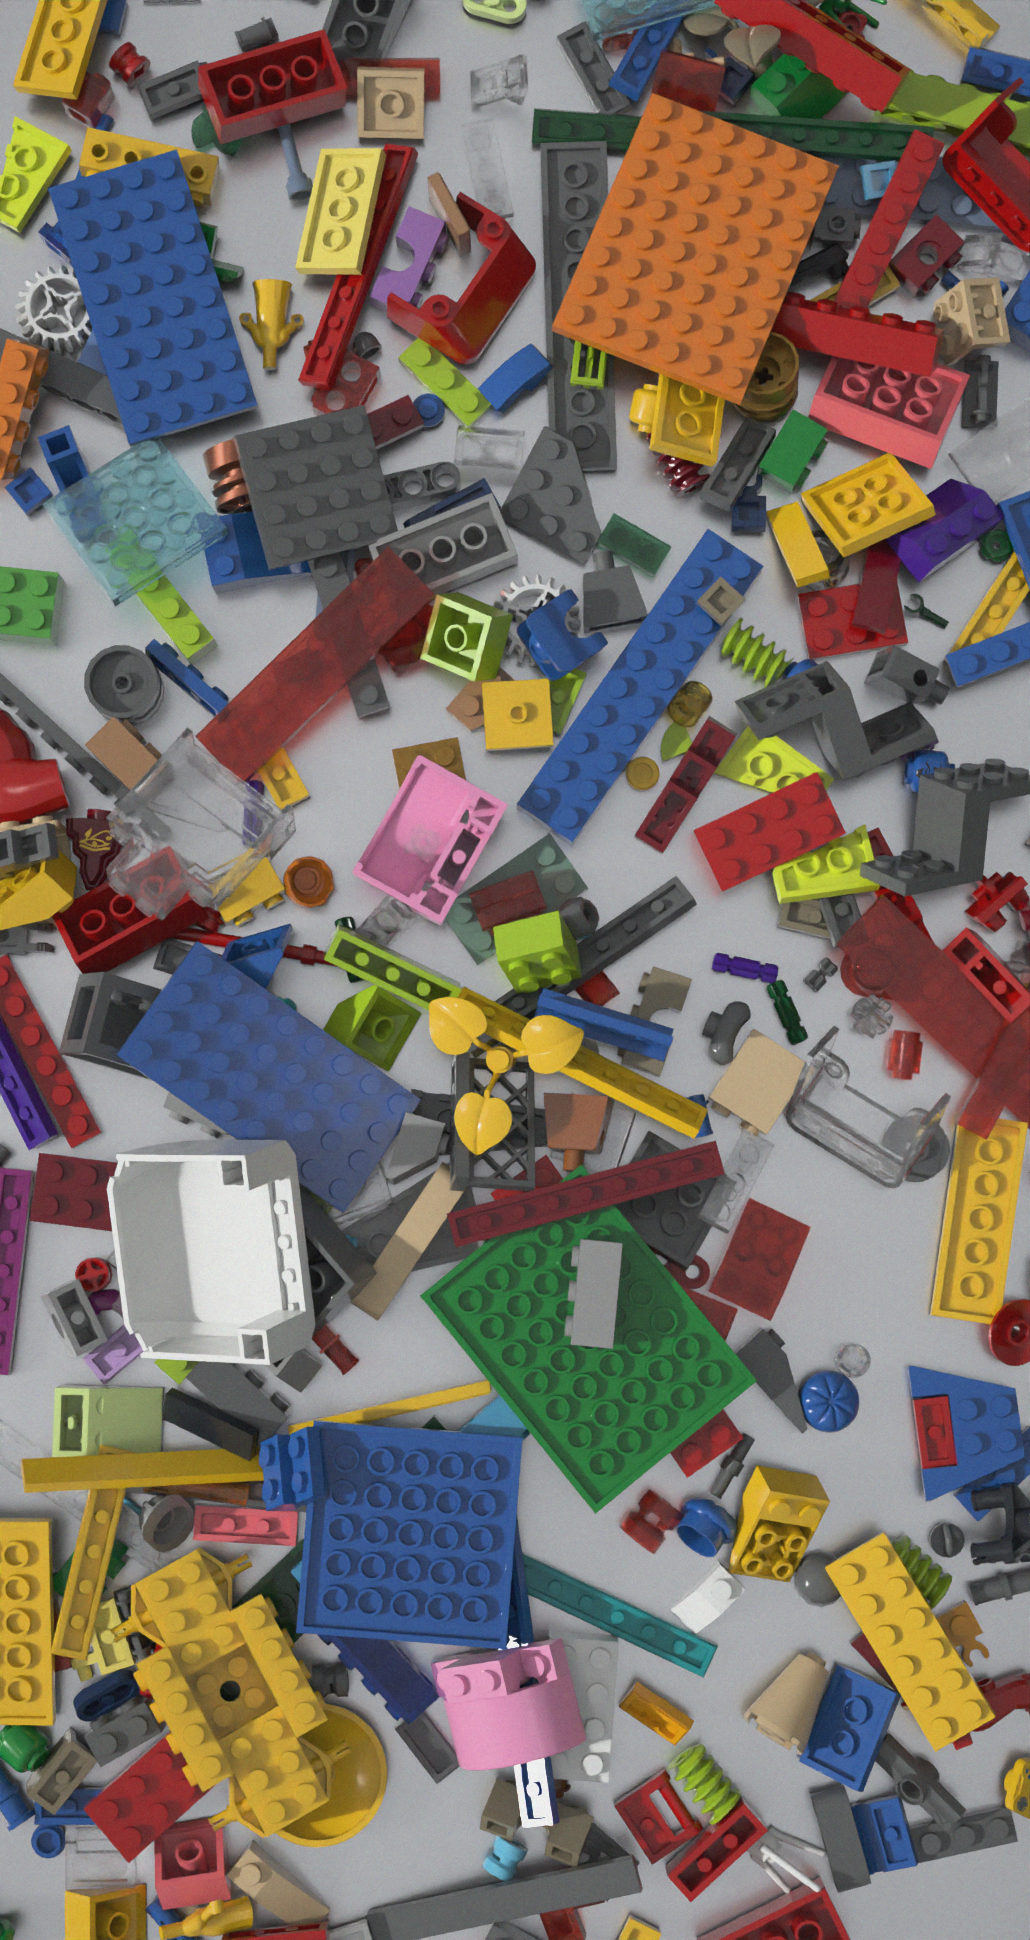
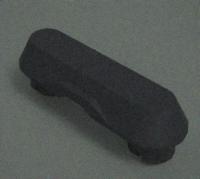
[789,244,849,288]

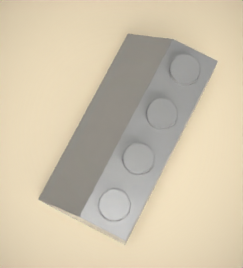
[368,493,518,613]

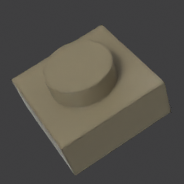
[697,576,746,626]

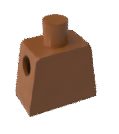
[544,1092,614,1172]

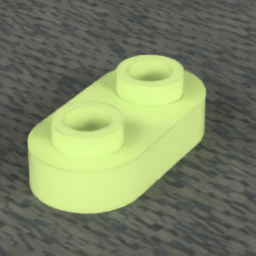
[462,0,526,24]

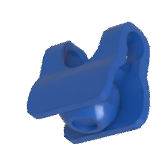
[516,589,608,681]

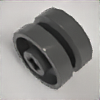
[84,645,164,726]

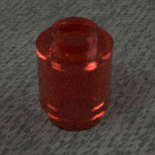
[886,1030,923,1080]

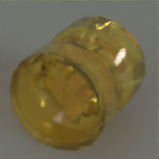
[668,681,713,727]

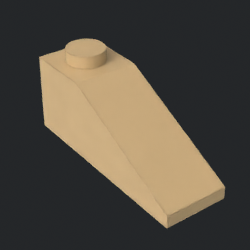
[226,1840,331,1925]

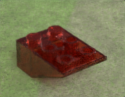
[706,1198,811,1321]

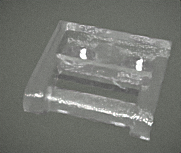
[65,1825,137,1889]

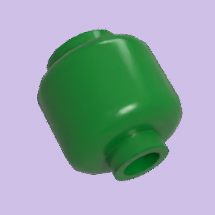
[0,1725,50,1773]

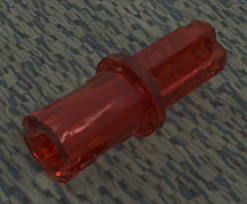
[312,1325,360,1376]

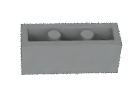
[564,1239,623,1349]

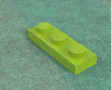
[398,338,492,430]

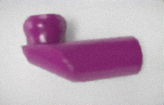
[88,1289,123,1317]

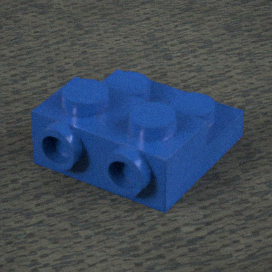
[259,1426,325,1511]

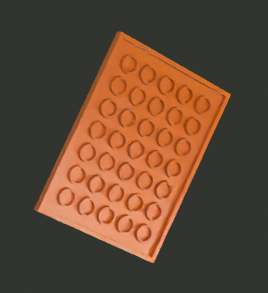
[552,93,839,405]

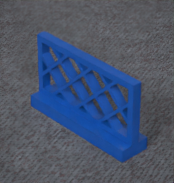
[534,988,674,1062]

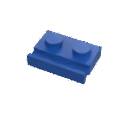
[851,1794,919,1875]

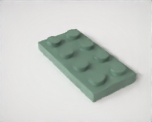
[445,833,588,966]

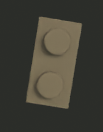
[777,899,831,940]

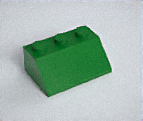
[749,54,848,119]

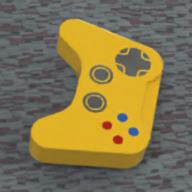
[1004,1757,1030,1819]

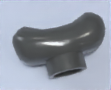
[702,1001,751,1065]

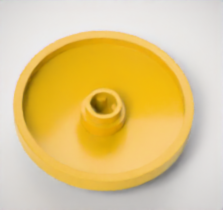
[275,1703,387,1847]

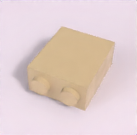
[708,1029,811,1137]

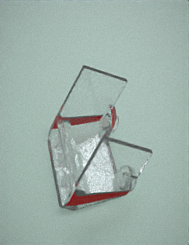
[785,1026,951,1189]

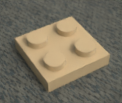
[357,67,425,139]

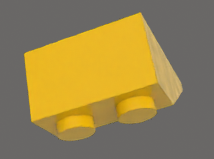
[0,849,77,930]

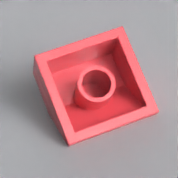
[154,1818,232,1910]

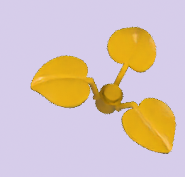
[429,997,584,1155]

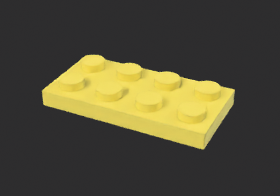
[295,148,386,275]

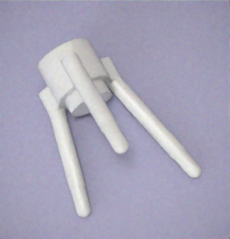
[747,1826,826,1893]

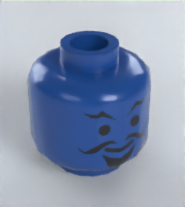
[904,750,955,793]

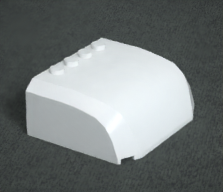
[107,1140,316,1365]

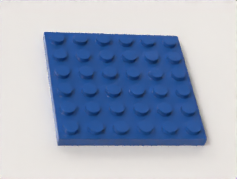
[296,1420,523,1649]

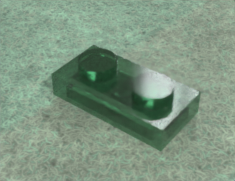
[597,513,672,577]

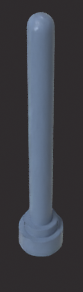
[277,124,313,201]

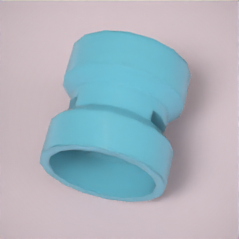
[482,1836,528,1881]

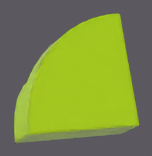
[660,718,692,762]

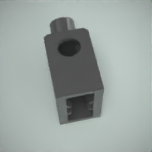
[583,550,648,634]
[864,645,950,705]

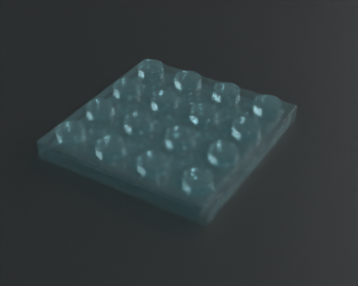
[42,438,229,607]

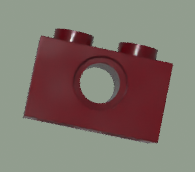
[888,214,965,298]

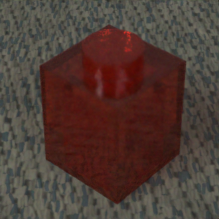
[61,71,115,129]

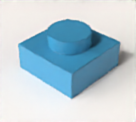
[859,160,896,201]

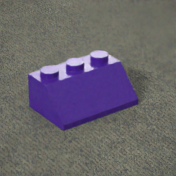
[885,478,1004,582]

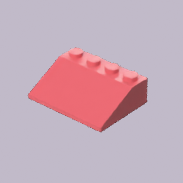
[808,356,970,469]

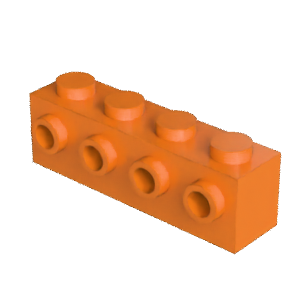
[0,338,50,480]

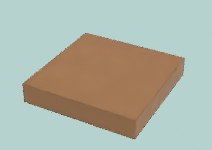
[427,172,471,257]

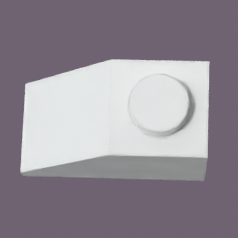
[670,1560,745,1634]

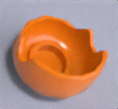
[283,856,334,908]

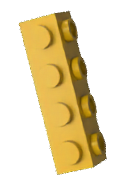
[79,127,220,206]

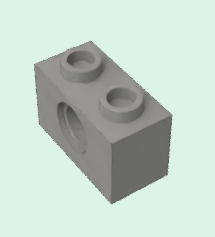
[40,1279,108,1357]

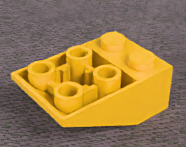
[728,1465,830,1582]

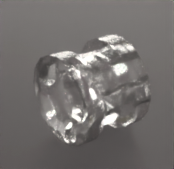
[834,1342,871,1378]

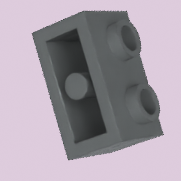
[84,1696,166,1767]

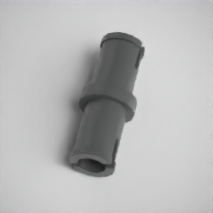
[969,1570,1030,1606]

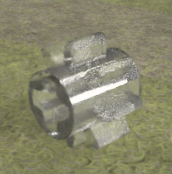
[851,994,894,1039]

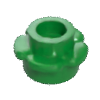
[981,529,1013,562]

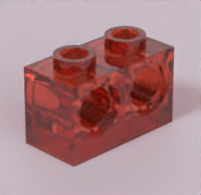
[311,350,381,416]

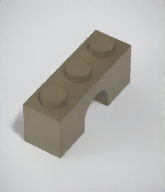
[617,966,692,1077]
[480,1778,594,1867]

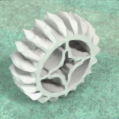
[15,265,92,355]
[493,574,581,666]

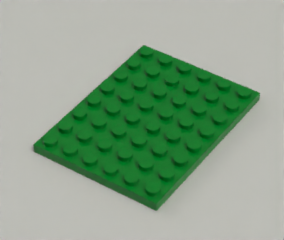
[420,1164,757,1514]

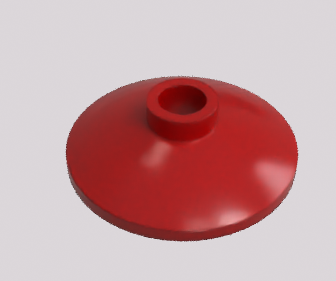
[989,1299,1030,1366]

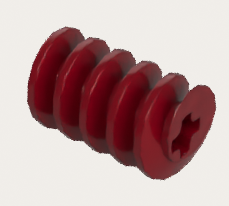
[645,433,710,498]

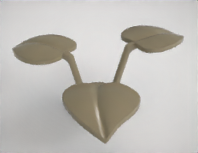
[681,0,824,77]

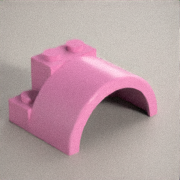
[353,755,508,925]
[431,1638,586,1771]

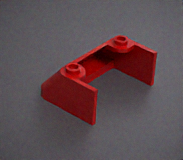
[942,77,1030,252]
[387,191,536,364]

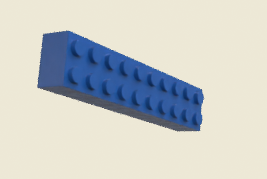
[517,529,764,847]

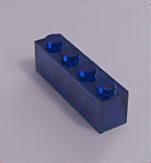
[317,1634,439,1725]

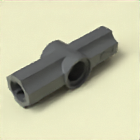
[875,1733,966,1832]

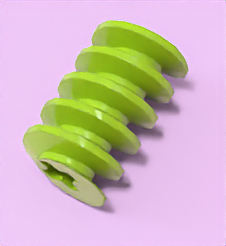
[721,617,794,688]
[892,1535,952,1609]
[667,1744,741,1825]

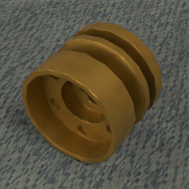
[732,331,799,421]

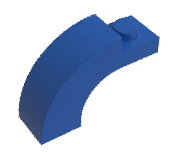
[38,425,112,545]

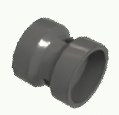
[312,1662,349,1698]

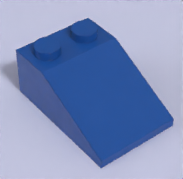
[198,512,312,594]

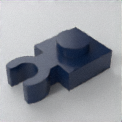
[698,48,755,105]
[732,474,766,532]

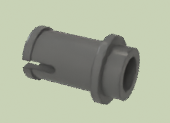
[234,17,279,52]

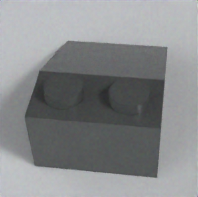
[322,0,410,73]

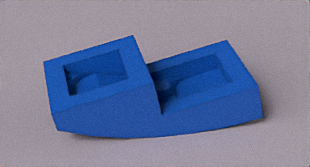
[478,343,553,413]

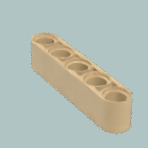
[350,1162,467,1321]

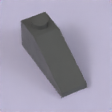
[734,1327,807,1434]

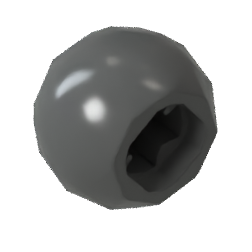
[559,897,599,940]

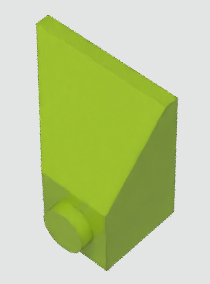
[323,985,421,1072]

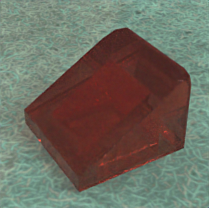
[575,970,620,1006]

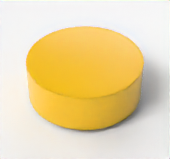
[626,757,660,791]

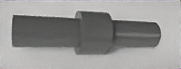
[709,1433,755,1499]

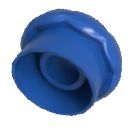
[799,1370,860,1433]
[676,1497,737,1558]

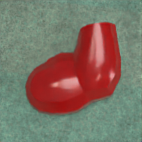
[0,708,70,825]

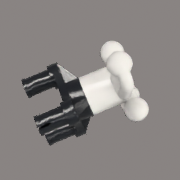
[970,1482,1030,1565]

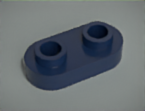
[73,1669,140,1722]

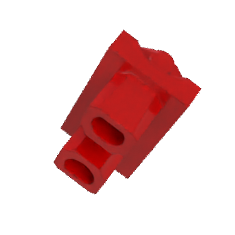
[964,872,1029,932]

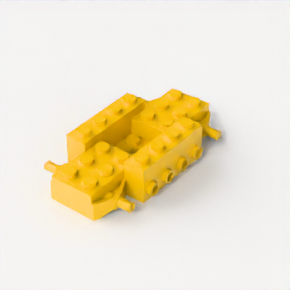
[110,1548,351,1838]

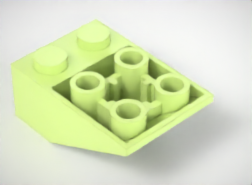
[52,1385,163,1457]

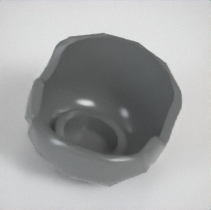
[795,1551,841,1607]

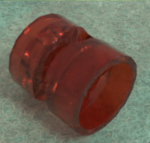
[620,1488,684,1554]

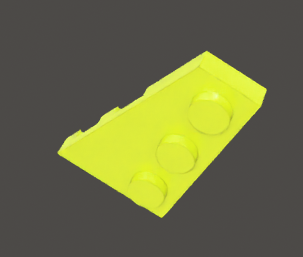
[0,116,72,233]
[714,726,834,793]
[772,824,880,904]

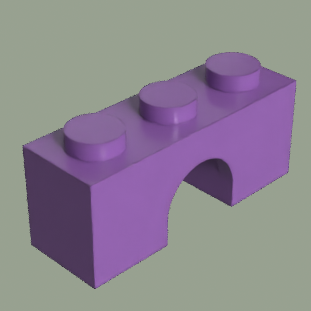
[369,206,449,313]

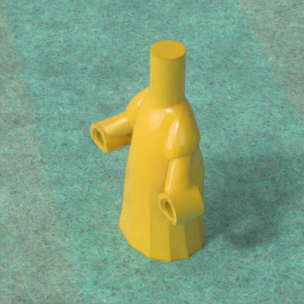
[239,279,305,370]
[159,1895,253,1940]

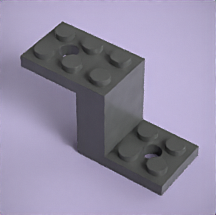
[734,661,937,781]
[860,758,1030,896]

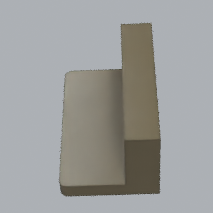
[26,1728,97,1815]

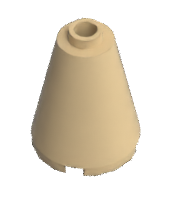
[742,1652,829,1755]

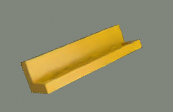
[915,0,1001,48]

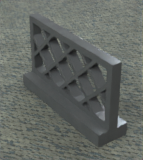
[450,1052,535,1191]

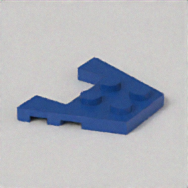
[908,1366,1025,1502]

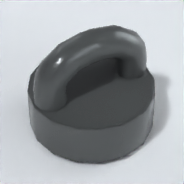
[929,1522,965,1558]

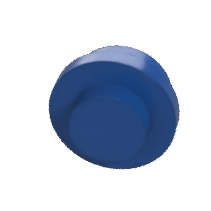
[413,393,445,427]
[31,1825,66,1859]

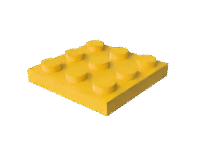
[801,453,936,557]

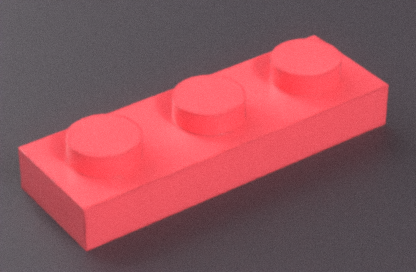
[193,1504,299,1546]

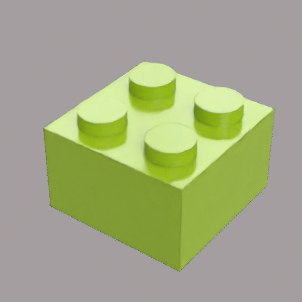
[420,592,513,682]
[493,910,582,993]

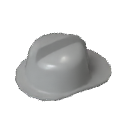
[139,1494,195,1552]

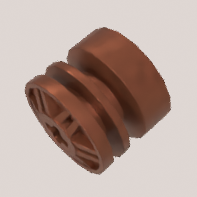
[203,439,253,514]

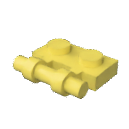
[70,1597,136,1682]

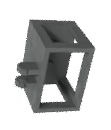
[59,972,162,1080]

